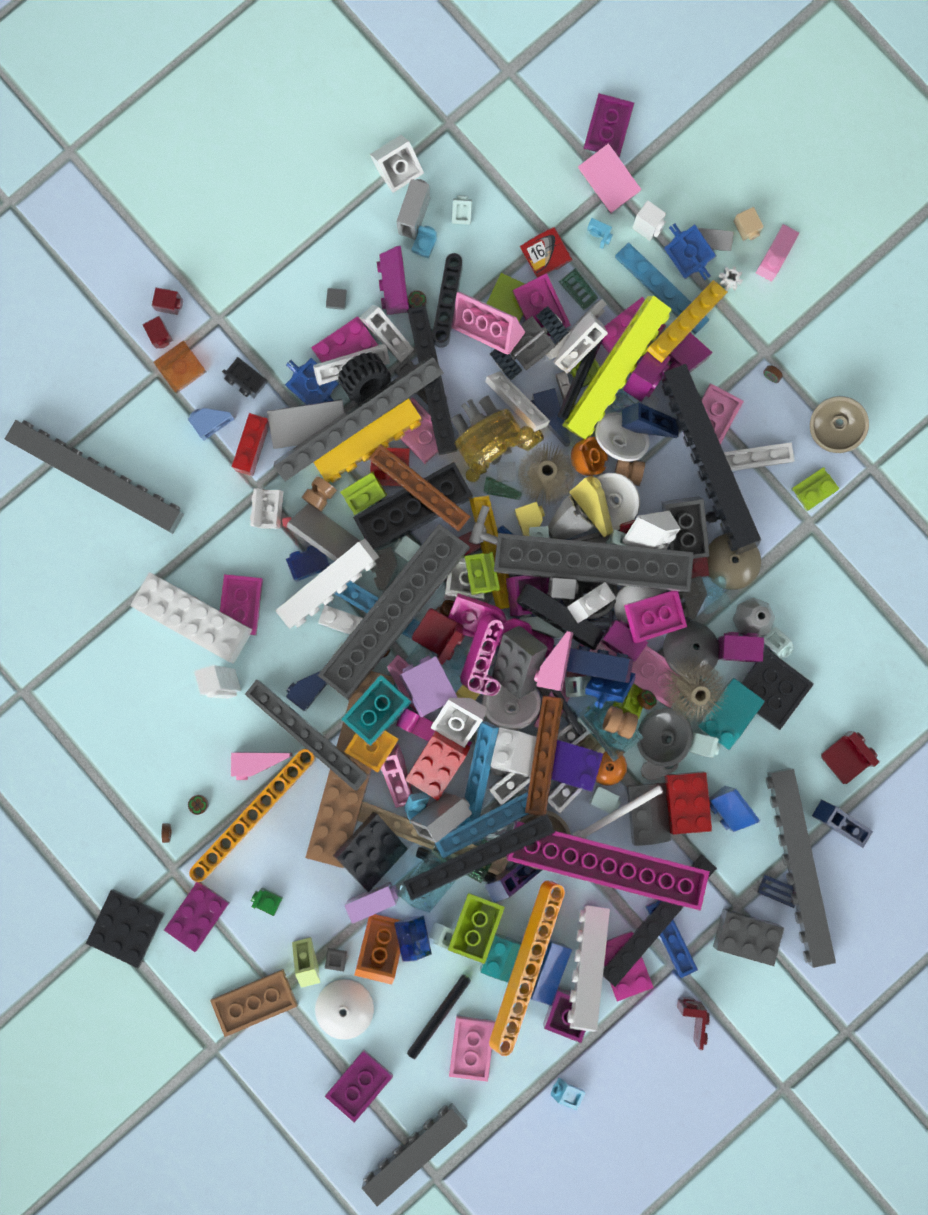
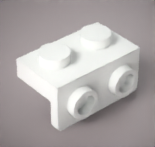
[250,488,284,529]

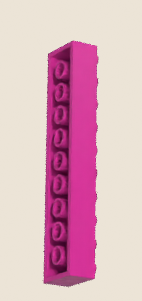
[506,821,710,911]

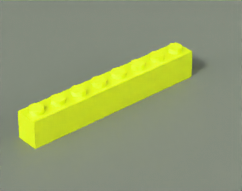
[562,296,671,439]

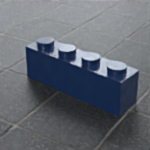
[553,644,633,683]

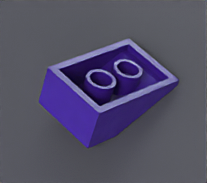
[551,740,603,792]

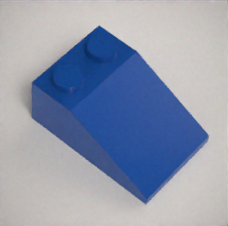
[709,786,760,832]

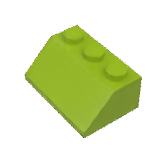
[447,893,505,964]

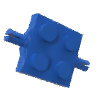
[664,223,717,281]
[285,358,339,405]
[585,672,636,708]

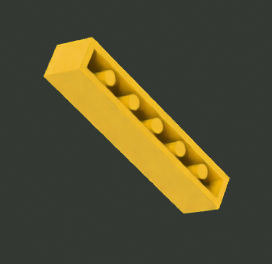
[313,398,423,483]

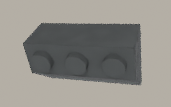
[627,783,671,846]

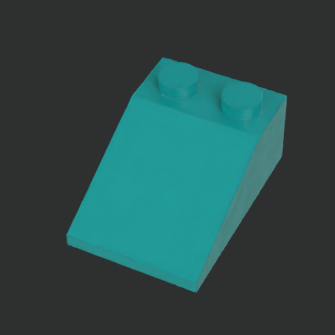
[341,675,412,746]
[698,677,765,750]
[480,933,534,986]

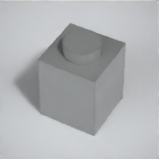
[547,577,578,599]

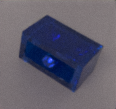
[286,545,330,582]
[394,916,432,962]

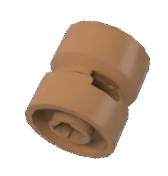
[614,460,645,486]
[301,476,337,512]
[603,706,638,739]

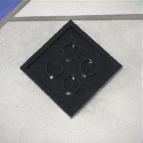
[741,649,814,730]
[333,811,408,893]
[85,889,165,968]

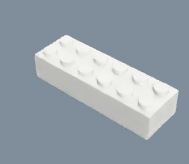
[130,572,252,663]

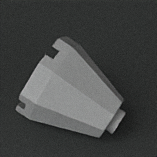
[548,495,595,540]
[732,598,775,637]

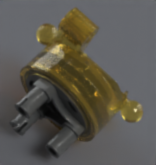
[451,395,544,482]

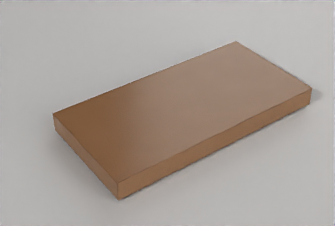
[210,969,298,1037]

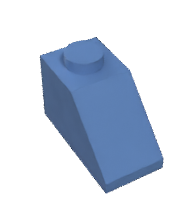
[188,408,235,441]

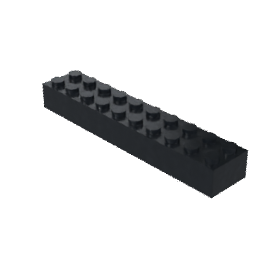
[661,364,761,555]

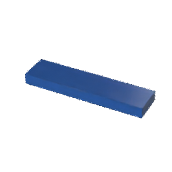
[645,900,698,978]

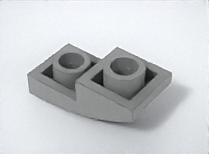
[698,228,734,251]

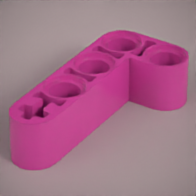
[460,615,503,696]
[396,708,472,746]

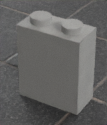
[397,179,430,239]
[410,792,472,843]

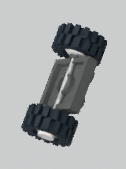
[490,306,569,380]

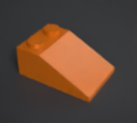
[354,914,407,985]

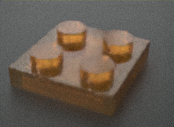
[153,340,207,394]

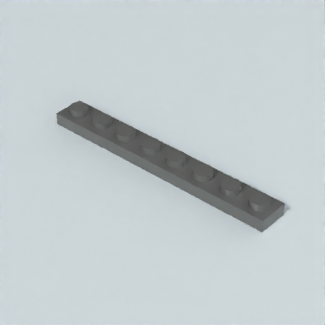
[245,679,369,791]

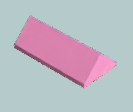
[452,292,525,355]

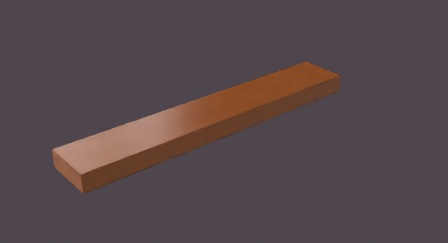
[369,444,471,532]
[525,696,564,816]

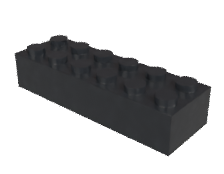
[353,462,473,552]

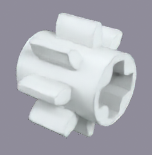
[719,266,743,291]

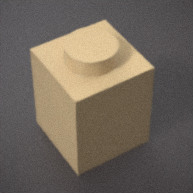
[733,207,764,241]

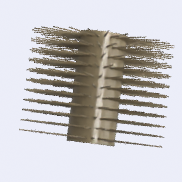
[517,442,577,505]
[659,657,727,723]

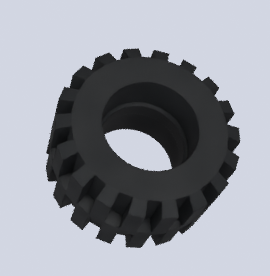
[338,352,391,403]

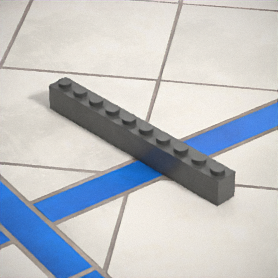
[274,355,444,481]
[4,420,184,534]
[766,768,836,968]

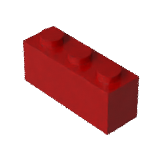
[231,413,269,476]

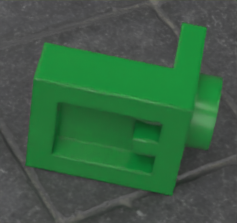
[251,887,283,916]

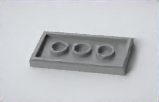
[267,399,345,449]
[287,503,360,561]

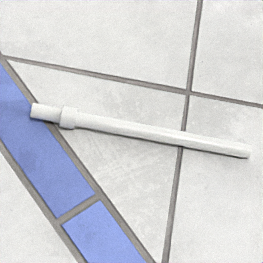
[573,785,663,839]

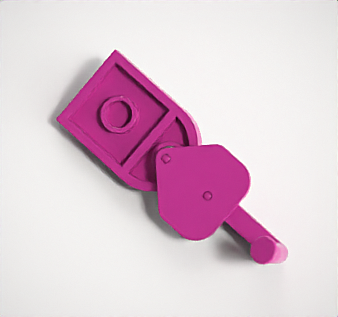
[448,593,555,659]

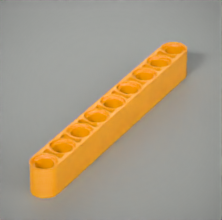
[189,749,316,882]
[489,880,565,1056]

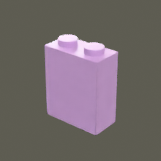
[399,655,458,717]
[344,882,400,924]

